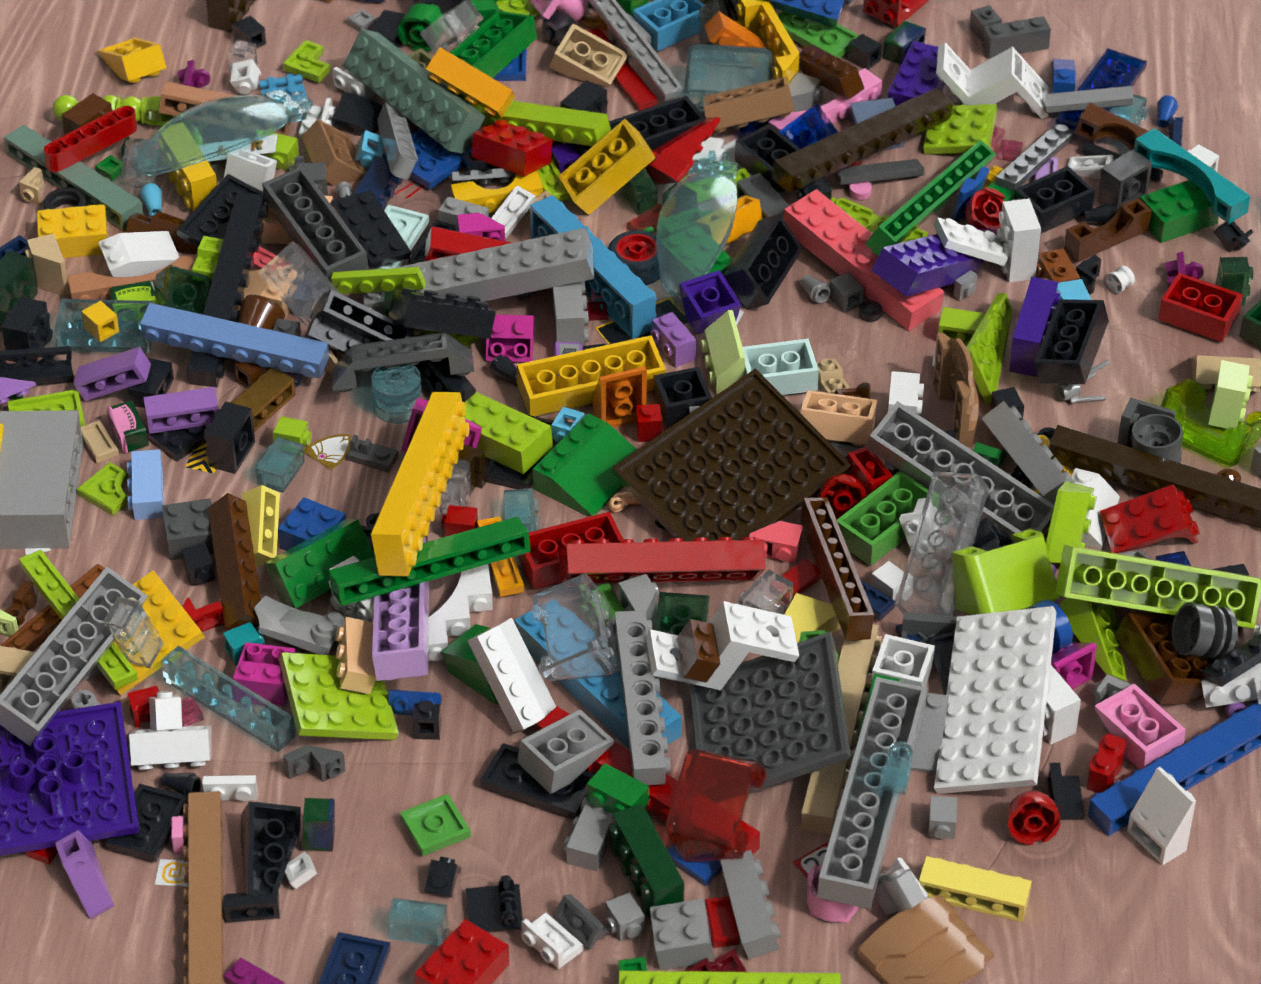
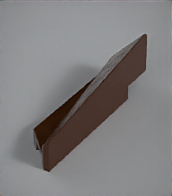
[125,212,198,254]

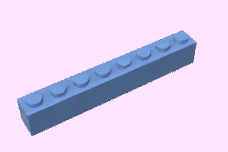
[140,303,329,379]

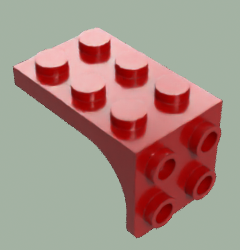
[863,0,929,28]
[1100,484,1200,553]

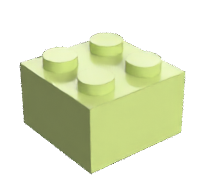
[1208,360,1253,430]

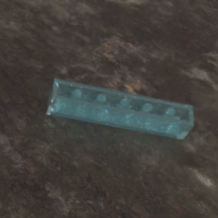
[161,645,296,752]

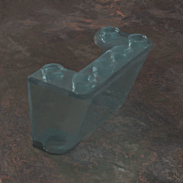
[683,44,773,111]

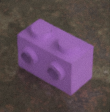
[651,312,696,367]

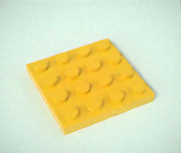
[114,570,205,696]

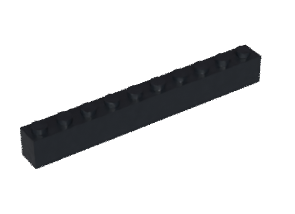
[187,192,268,387]

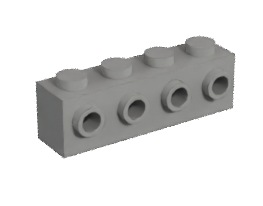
[720,850,781,959]

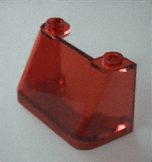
[666,749,766,862]

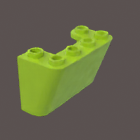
[952,529,1060,615]

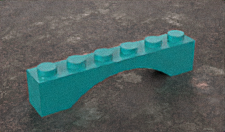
[1134,128,1250,224]

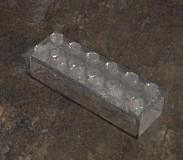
[895,471,989,616]

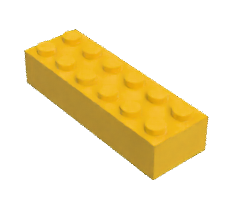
[517,335,666,416]

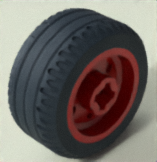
[608,230,667,285]

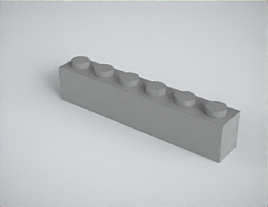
[981,401,1075,505]

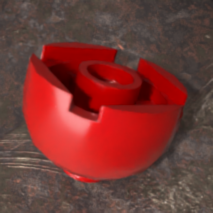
[965,188,1005,229]
[819,474,867,520]
[1007,791,1060,845]

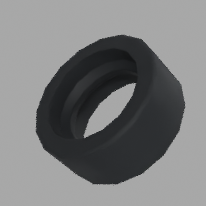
[43,188,87,210]

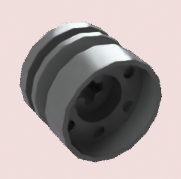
[1131,414,1183,463]
[1172,603,1238,660]

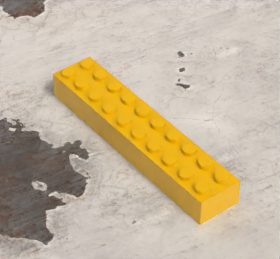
[371,392,469,576]

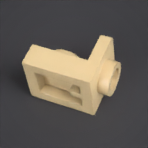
[19,167,44,205]

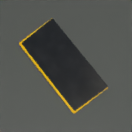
[595,298,689,344]

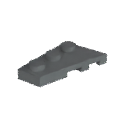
[450,168,516,185]

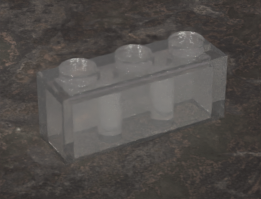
[103,596,164,668]

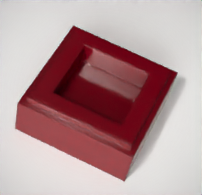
[585,301,609,321]

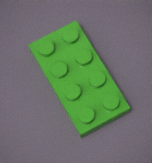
[777,11,859,58]

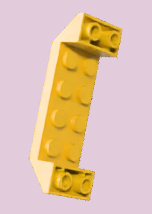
[735,0,799,83]

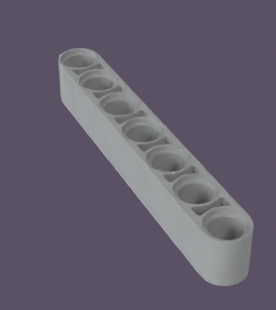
[377,101,418,180]

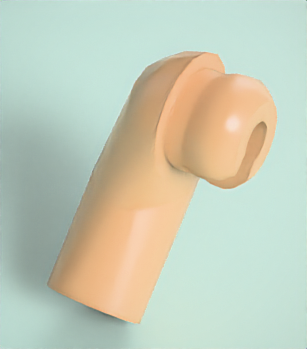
[608,492,641,512]

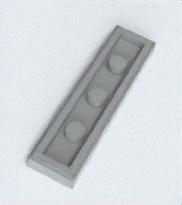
[1046,86,1134,113]

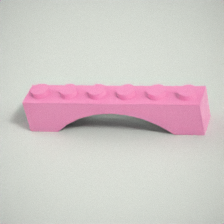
[769,68,882,145]

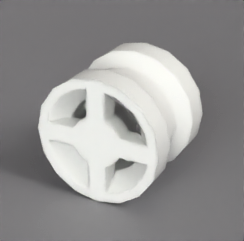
[1106,265,1135,294]

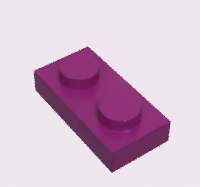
[224,957,284,984]

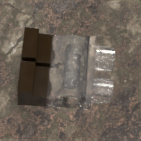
[439,445,486,515]

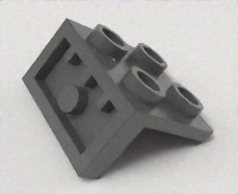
[1117,398,1176,447]

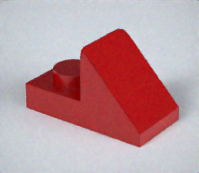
[182,597,225,632]

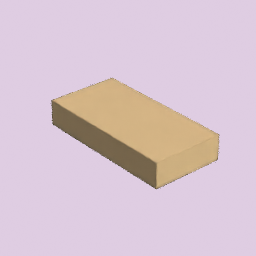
[81,420,119,463]

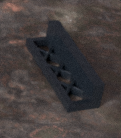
[0,346,74,385]

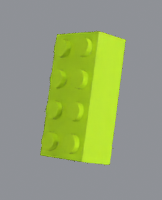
[465,392,553,474]

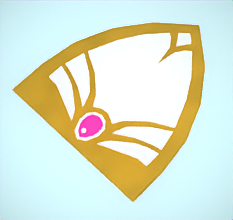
[303,434,351,470]

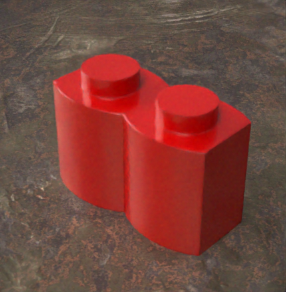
[1087,733,1126,793]

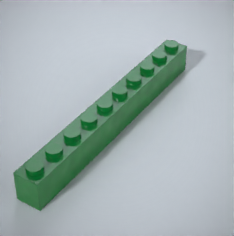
[865,140,997,256]

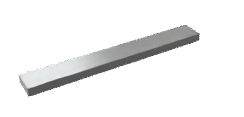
[588,0,684,101]

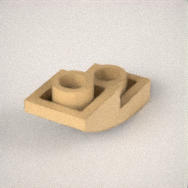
[816,358,850,394]

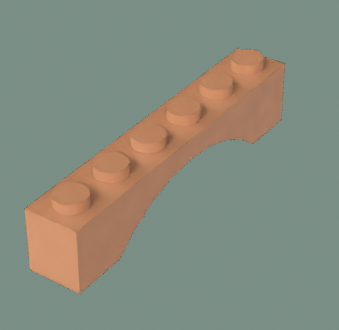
[67,254,209,310]

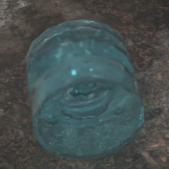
[371,363,422,424]

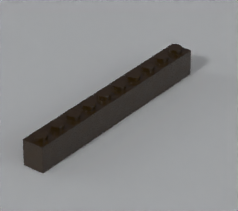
[772,88,954,193]
[1049,425,1261,528]

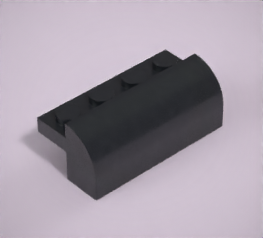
[305,289,413,375]

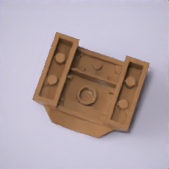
[933,332,979,447]
[857,895,994,984]

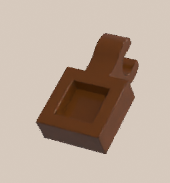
[5,580,37,625]

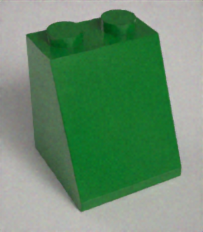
[441,624,498,705]

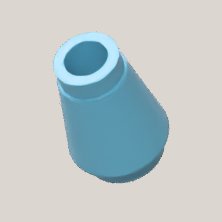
[140,183,162,216]

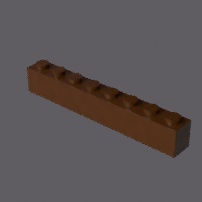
[800,497,874,641]

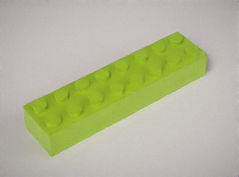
[1055,545,1261,629]

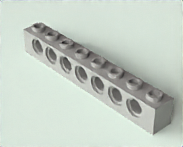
[615,610,670,785]

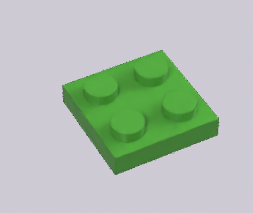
[400,794,471,856]

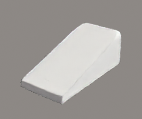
[1067,155,1114,179]

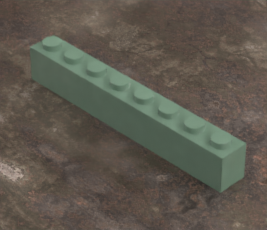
[4,125,143,231]

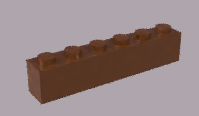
[208,493,261,630]

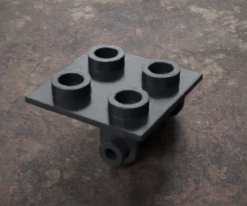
[466,875,523,932]

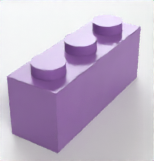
[74,347,151,401]
[143,387,219,434]

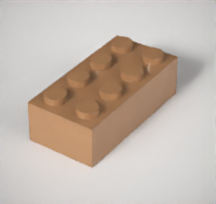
[703,76,794,133]

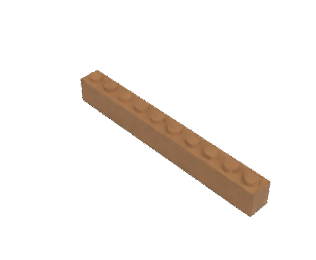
[184,791,224,984]

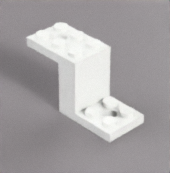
[936,42,1050,119]
[646,601,799,690]

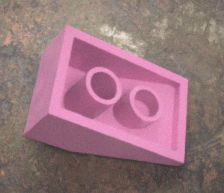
[1094,684,1186,770]

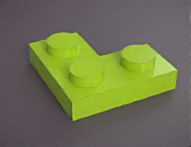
[283,40,331,83]

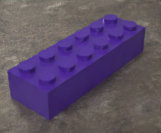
[871,234,984,296]

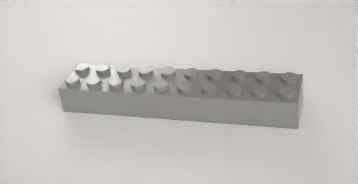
[364,228,594,320]
[817,677,927,909]

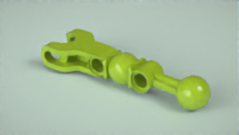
[52,95,205,133]

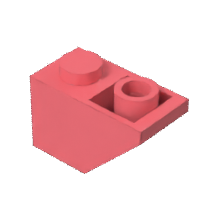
[749,521,804,563]

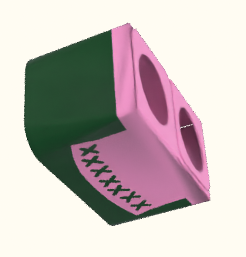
[107,400,149,454]

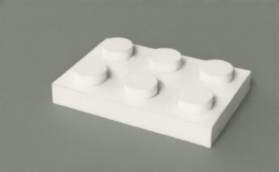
[933,217,1008,266]

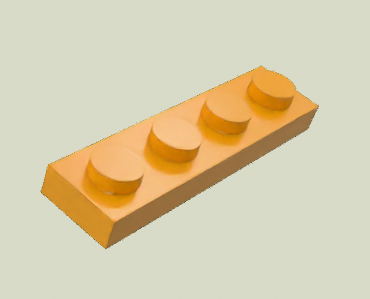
[477,516,524,597]

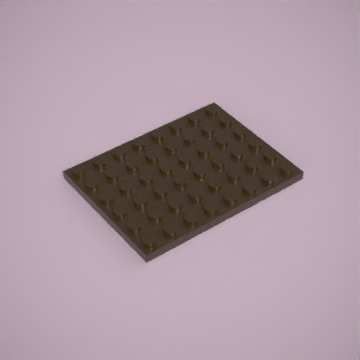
[612,368,852,541]

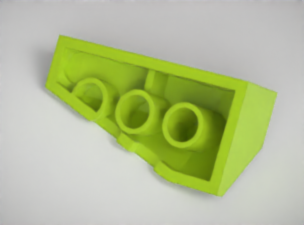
[1060,598,1127,682]

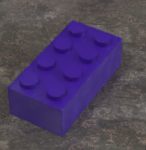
[888,41,954,106]
[1009,277,1061,377]

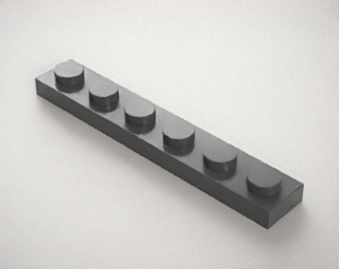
[995,124,1075,191]

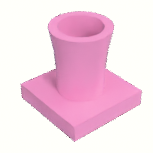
[529,0,589,22]

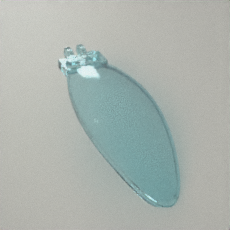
[133,90,313,176]
[656,150,738,297]

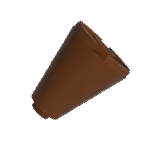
[237,295,285,330]

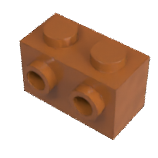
[1036,248,1080,283]

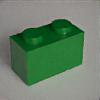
[587,763,649,814]

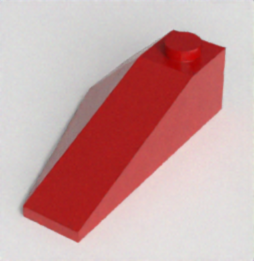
[643,117,721,184]

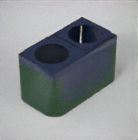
[882,20,926,65]
[303,798,335,852]

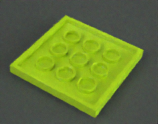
[279,652,399,740]

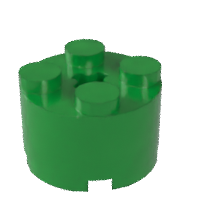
[398,3,446,52]

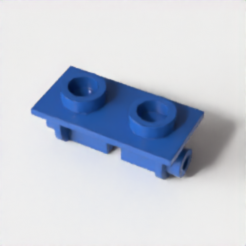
[389,689,442,715]

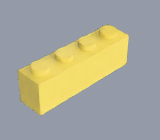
[919,856,1032,922]

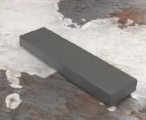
[834,159,924,185]

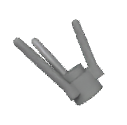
[1057,360,1110,404]

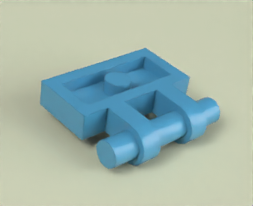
[259,74,307,106]

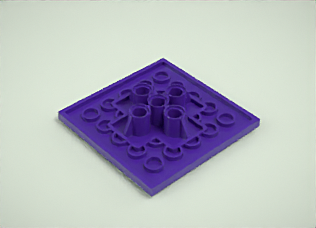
[0,701,140,856]

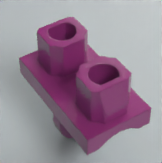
[176,60,211,88]
[1166,251,1204,287]

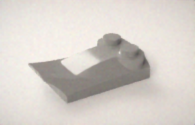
[254,596,345,655]

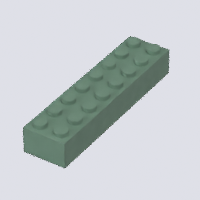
[343,29,486,154]

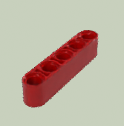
[44,106,137,172]

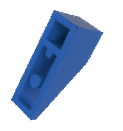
[1052,59,1076,94]

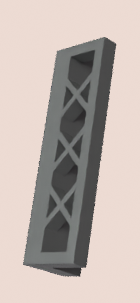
[901,612,959,644]

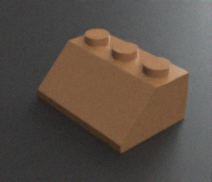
[301,119,366,186]

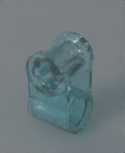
[879,742,913,795]

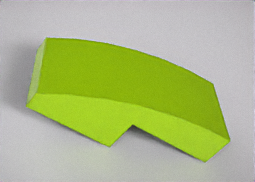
[192,236,224,280]

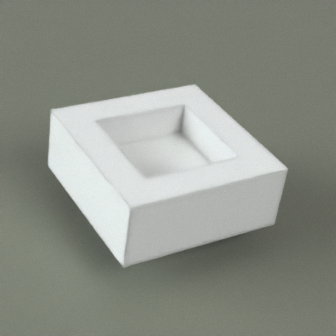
[285,851,317,889]

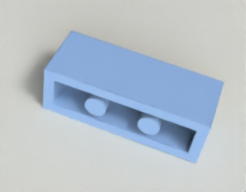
[127,449,164,520]

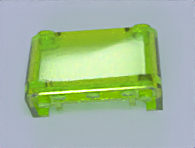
[1161,378,1261,467]

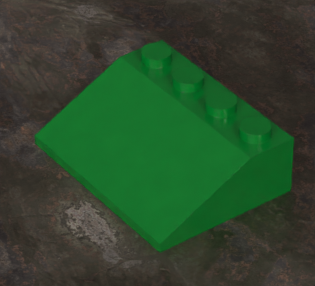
[533,413,637,517]

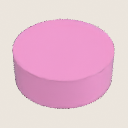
[849,182,872,200]

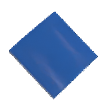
[950,166,990,222]

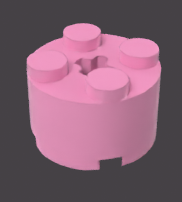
[806,864,859,923]

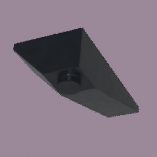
[241,801,301,896]

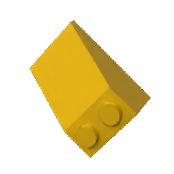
[97,37,166,83]

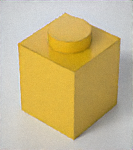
[81,301,119,342]

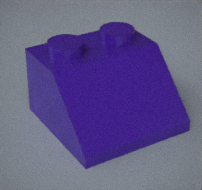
[679,270,741,334]

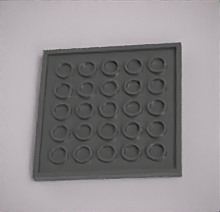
[690,632,851,805]

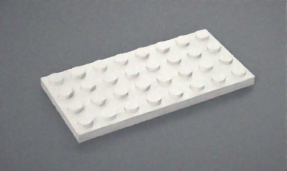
[934,606,1057,794]

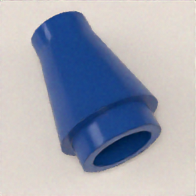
[1156,95,1178,128]

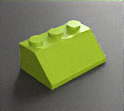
[1046,481,1097,563]

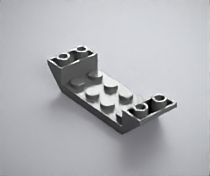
[332,333,474,392]

